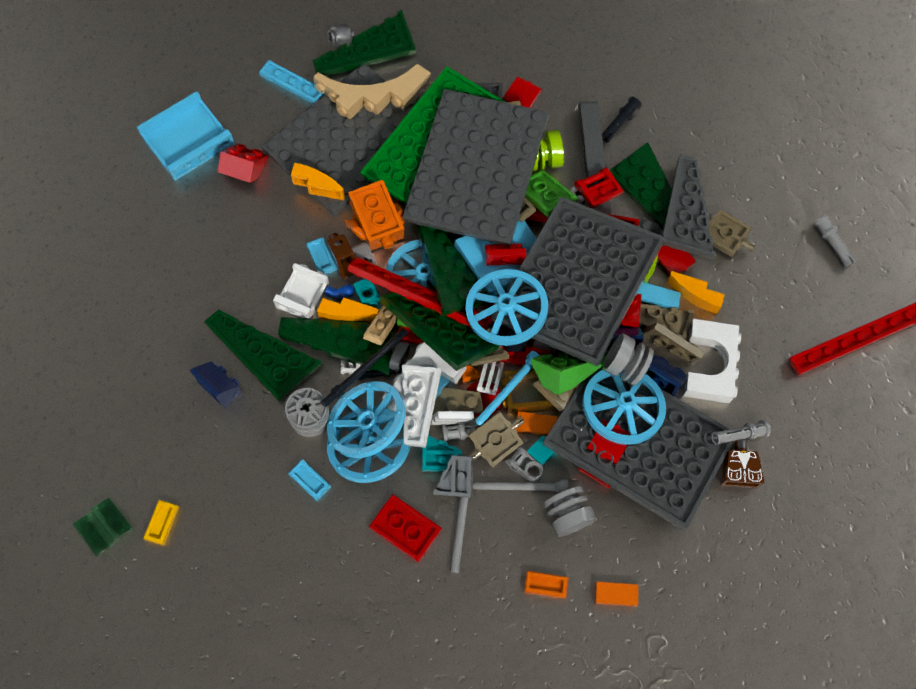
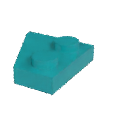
[422,434,462,472]

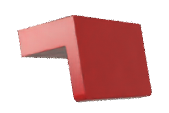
[484,244,526,266]

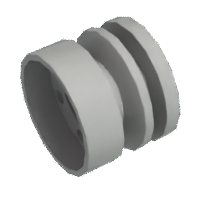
[603,333,654,386]
[285,388,330,437]
[543,486,597,537]

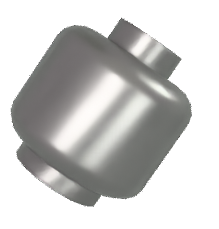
[328,24,354,48]

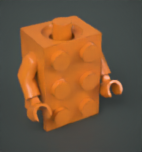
[344,180,405,251]

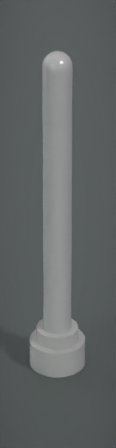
[473,479,568,493]

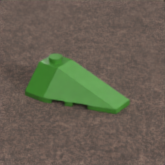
[531,352,608,394]

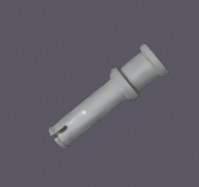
[813,215,856,268]
[711,420,771,445]
[442,423,478,443]

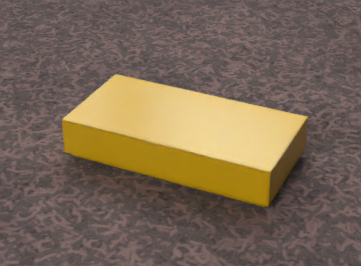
[143,500,179,546]

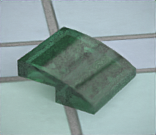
[73,497,132,557]

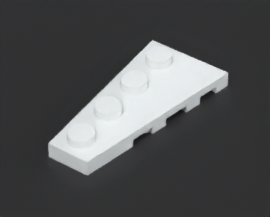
[402,365,441,448]

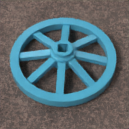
[386,239,437,292]
[466,269,548,346]
[582,370,666,445]
[327,381,406,458]
[327,407,410,483]

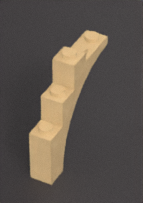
[313,64,431,120]

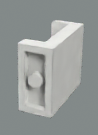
[273,263,329,319]

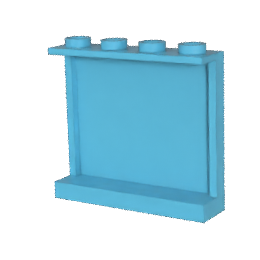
[137,91,235,181]
[454,221,537,297]

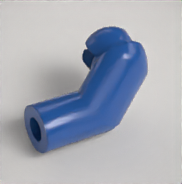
[325,284,354,301]

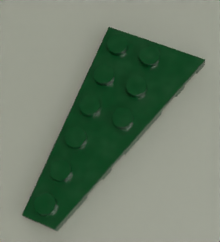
[313,10,416,76]
[610,142,672,230]
[417,224,489,316]
[380,291,499,371]
[204,309,323,402]
[278,317,394,376]

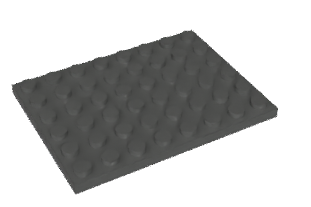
[261,64,414,216]
[402,89,549,247]
[491,197,665,367]
[542,366,733,531]

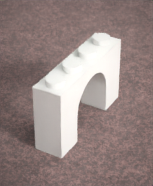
[683,319,741,404]
[381,342,467,416]

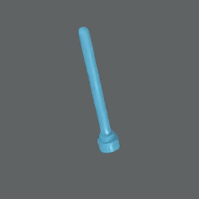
[476,351,540,426]

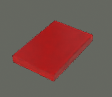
[369,494,442,563]

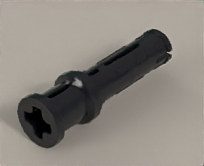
[602,96,642,143]

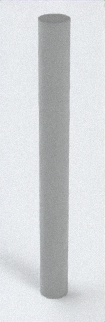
[450,497,468,573]

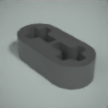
[389,340,410,371]

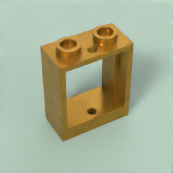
[500,369,555,414]

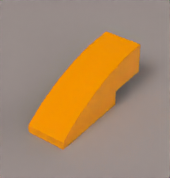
[291,163,345,200]
[667,271,725,315]
[317,297,379,322]

